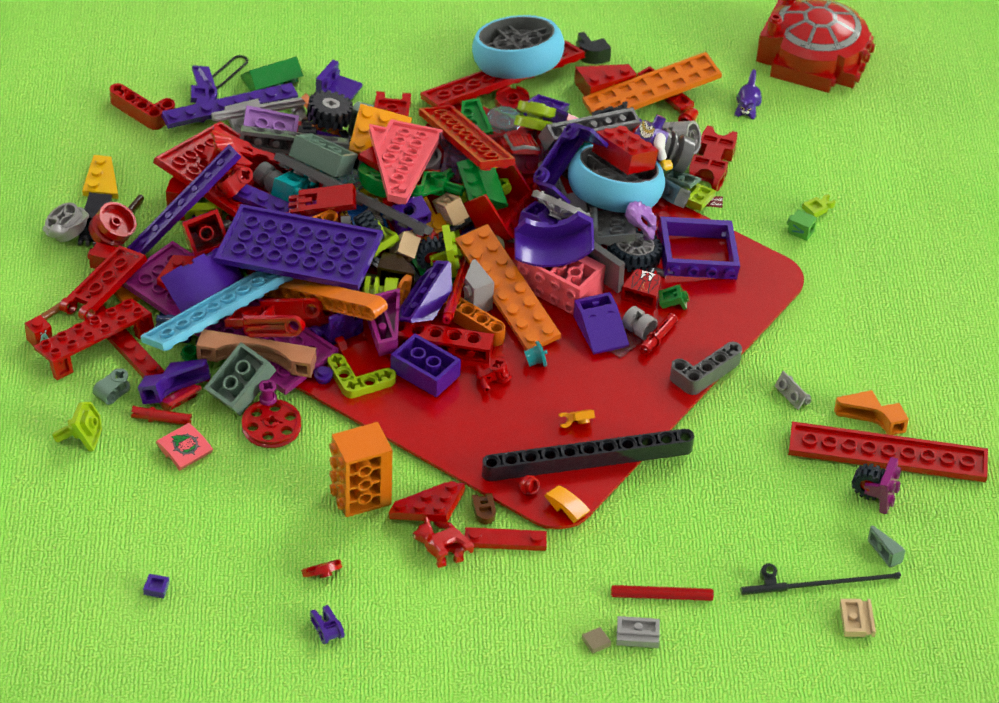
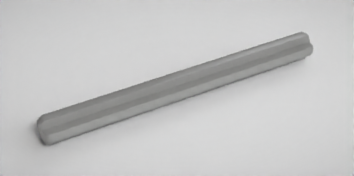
[211,97,305,122]

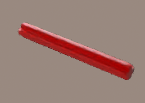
[611,585,714,601]

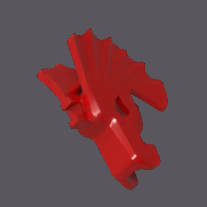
[201,124,278,177]

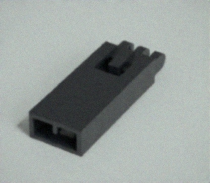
[78,193,113,247]

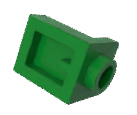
[659,284,689,310]

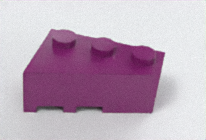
[367,288,400,356]

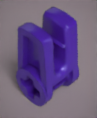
[310,605,345,644]

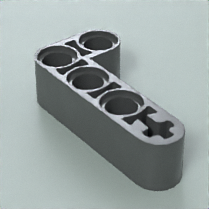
[670,342,742,395]

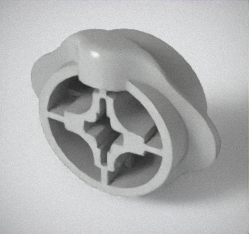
[43,203,89,242]

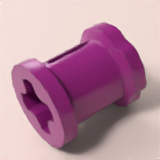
[259,379,277,406]

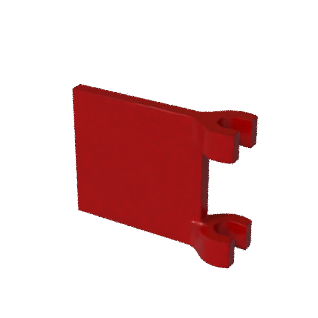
[335,327,391,377]

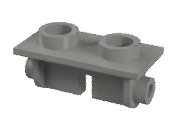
[775,371,811,410]

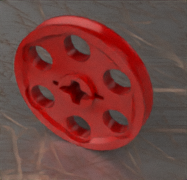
[242,399,301,448]

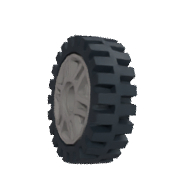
[607,228,662,272]

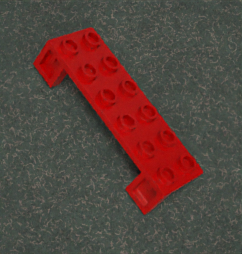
[34,298,155,380]

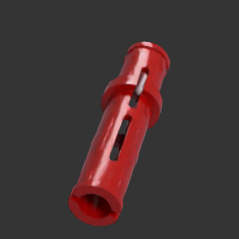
[639,313,678,355]
[131,405,192,425]

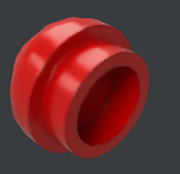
[519,475,540,495]

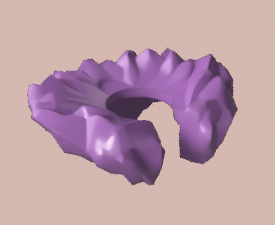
[625,201,657,240]

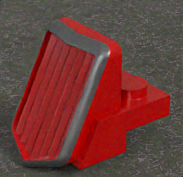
[500,130,541,174]

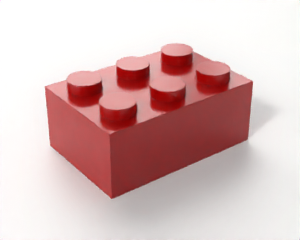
[592,126,659,175]

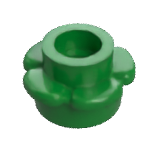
[180,345,197,361]

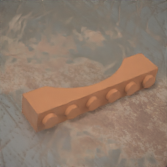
[196,329,316,378]

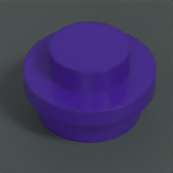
[314,366,333,384]

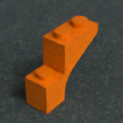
[834,390,909,435]

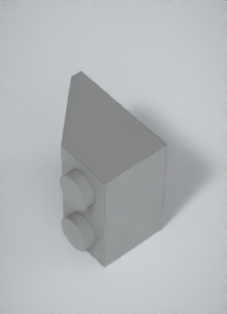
[463,259,494,312]

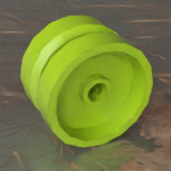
[514,100,556,131]

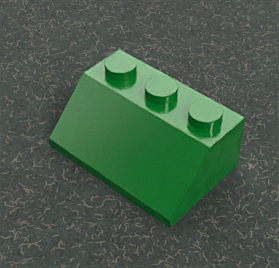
[240,56,303,92]
[457,159,508,210]

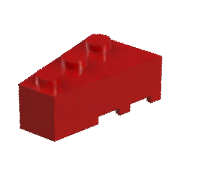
[574,64,637,96]

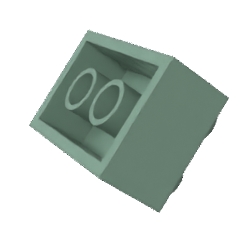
[289,133,358,178]
[204,342,276,416]

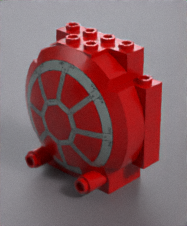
[756,0,876,93]

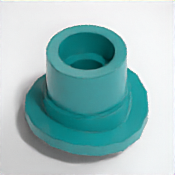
[524,341,548,367]

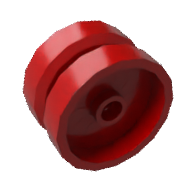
[89,202,137,247]

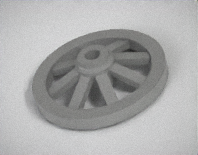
[531,190,591,220]

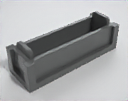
[661,179,691,208]

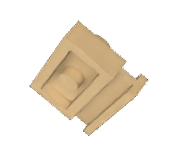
[840,599,876,637]

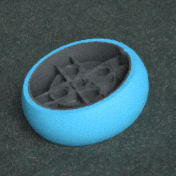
[472,15,564,79]
[568,144,665,213]

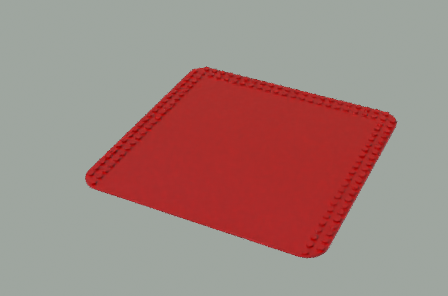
[261,104,804,529]

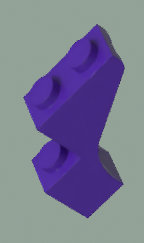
[137,359,211,404]

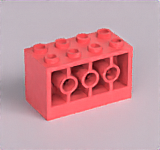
[517,256,606,315]

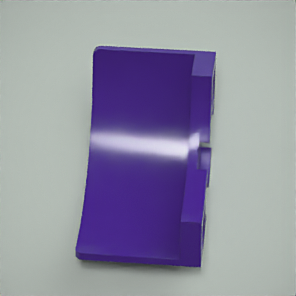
[515,211,594,267]
[161,247,244,313]

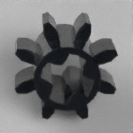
[298,121,317,135]

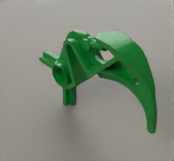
[358,163,465,198]

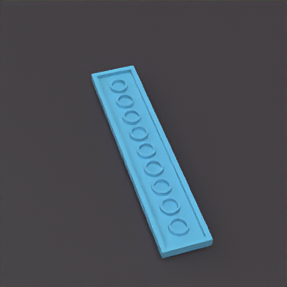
[140,271,293,351]

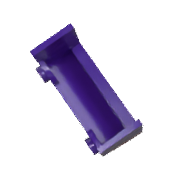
[533,123,609,204]

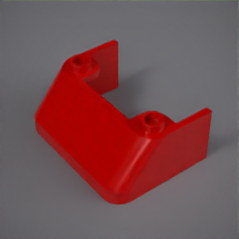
[463,165,537,240]

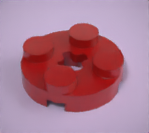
[495,86,530,116]

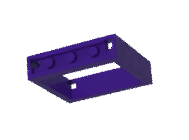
[657,216,740,279]

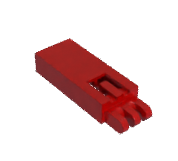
[288,183,356,216]

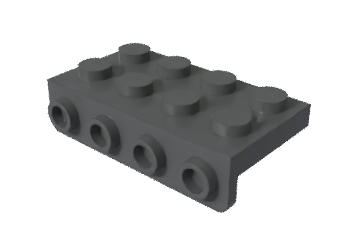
[590,206,636,246]

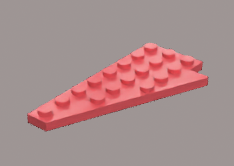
[369,119,443,205]

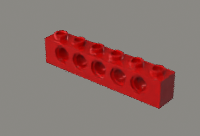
[398,321,494,364]

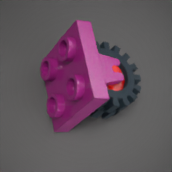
[851,457,901,514]

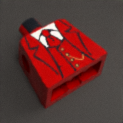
[621,267,661,309]

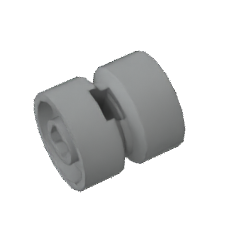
[622,306,658,340]

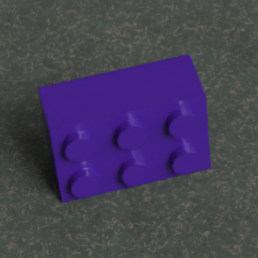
[391,334,461,397]

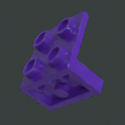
[316,59,362,101]
[320,313,363,345]

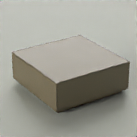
[582,627,611,654]

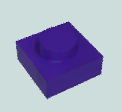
[143,574,170,598]

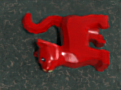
[413,517,474,568]

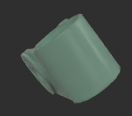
[93,368,130,405]

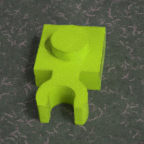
[802,194,836,217]

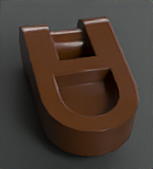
[471,493,496,524]

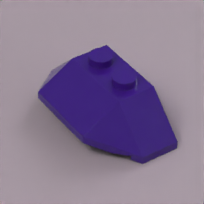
[399,260,452,323]

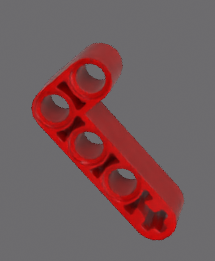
[109,83,175,130]

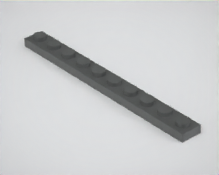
[274,152,434,236]

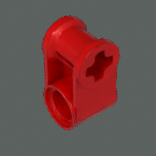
[216,165,253,198]

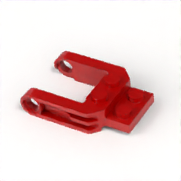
[224,298,323,337]

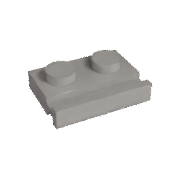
[616,616,660,648]

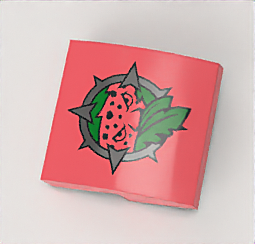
[156,423,213,471]

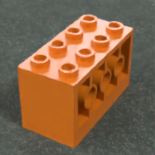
[329,422,393,517]

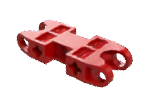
[689,125,738,191]

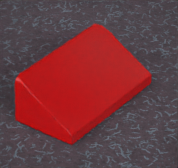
[159,384,202,411]

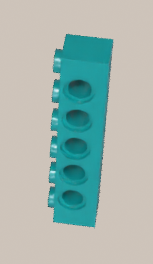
[271,164,345,203]

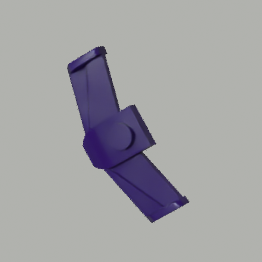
[191,65,218,123]

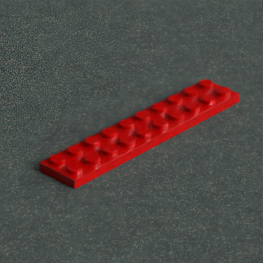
[420,41,585,107]
[419,105,515,171]
[788,421,988,482]

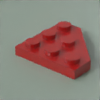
[388,481,465,522]

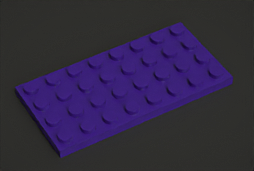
[214,204,383,291]

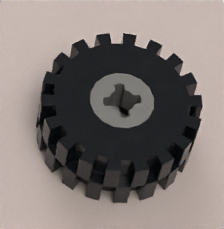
[306,90,353,131]

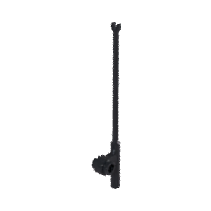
[740,563,901,595]

